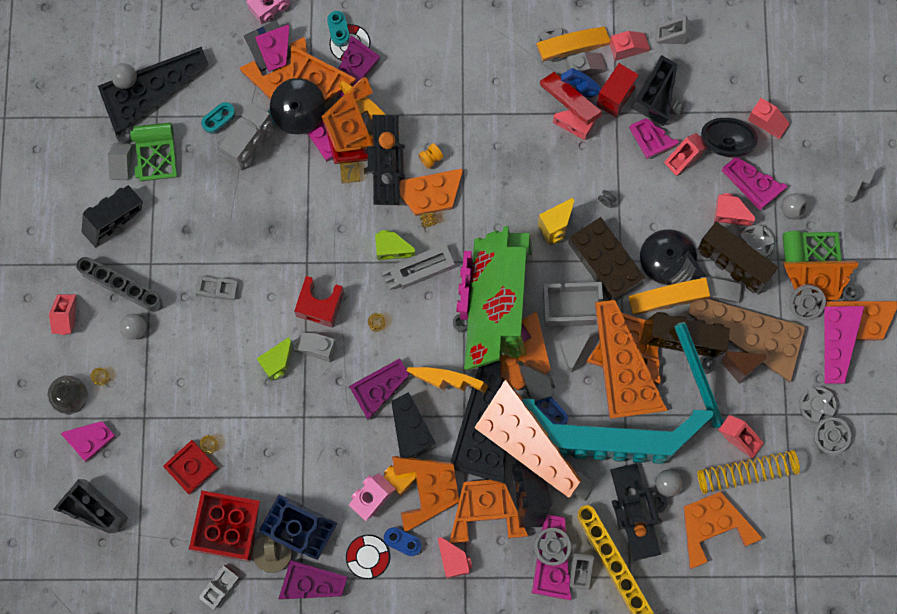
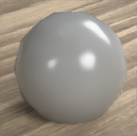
[111,63,137,89]
[781,193,808,220]
[120,314,146,340]
[655,470,683,497]

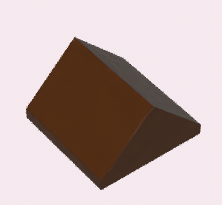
[721,351,766,384]

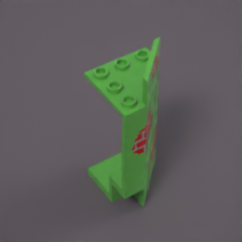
[464,226,533,370]

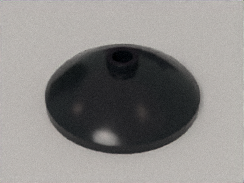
[270,78,326,135]
[701,117,758,158]
[640,229,697,285]

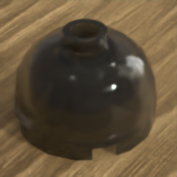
[47,375,88,415]

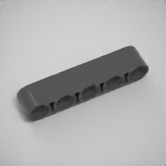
[76,257,163,312]

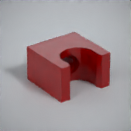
[597,63,639,117]
[294,276,344,328]

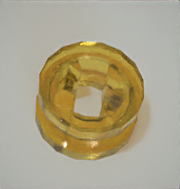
[419,212,438,227]
[368,313,386,332]
[91,367,110,386]
[200,435,218,454]

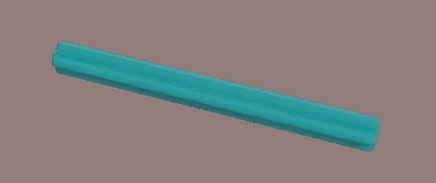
[675,322,724,428]

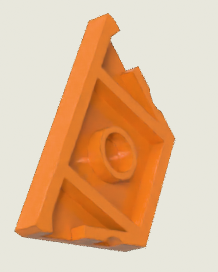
[290,46,355,102]
[399,169,463,216]
[783,261,858,300]
[825,301,897,341]

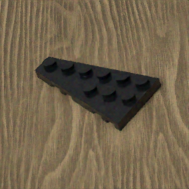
[98,46,209,136]
[451,361,505,484]

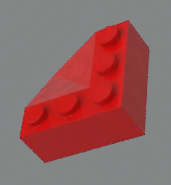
[189,490,260,562]

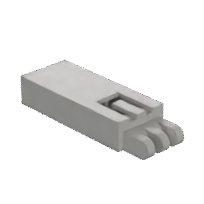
[382,243,455,290]

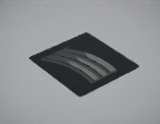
[661,252,708,285]

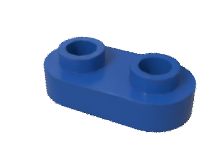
[535,396,568,425]
[384,527,421,557]

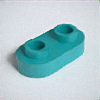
[327,11,350,47]
[201,102,235,134]

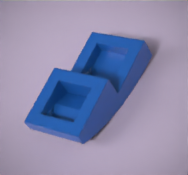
[561,68,602,98]

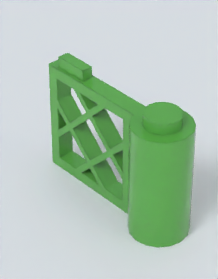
[130,122,177,182]
[782,231,842,262]

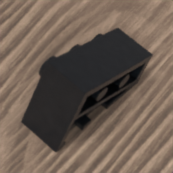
[631,55,678,126]
[81,185,143,248]
[392,392,436,458]
[512,460,552,528]
[53,479,128,533]

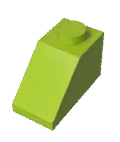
[375,230,415,261]
[256,337,293,381]

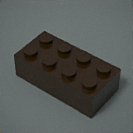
[568,217,645,301]
[698,221,779,295]
[641,312,730,358]

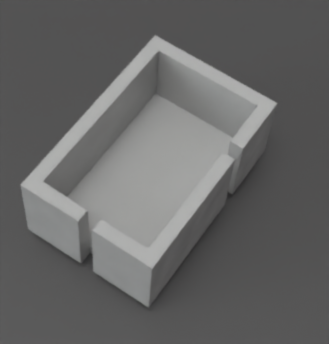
[219,102,274,171]
[543,282,603,327]

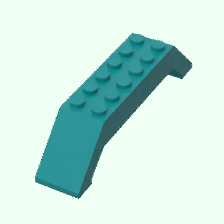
[522,399,713,464]

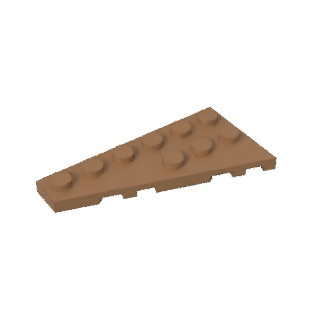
[688,298,805,383]

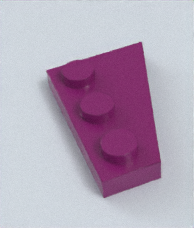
[338,35,380,97]
[349,358,409,420]
[279,560,348,600]

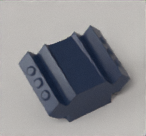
[259,494,338,560]

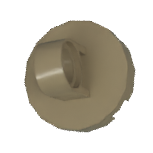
[252,535,292,573]

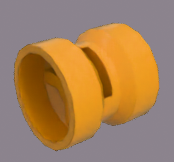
[418,143,444,169]

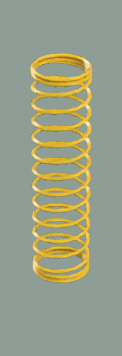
[697,450,800,494]

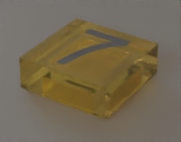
[340,162,360,184]

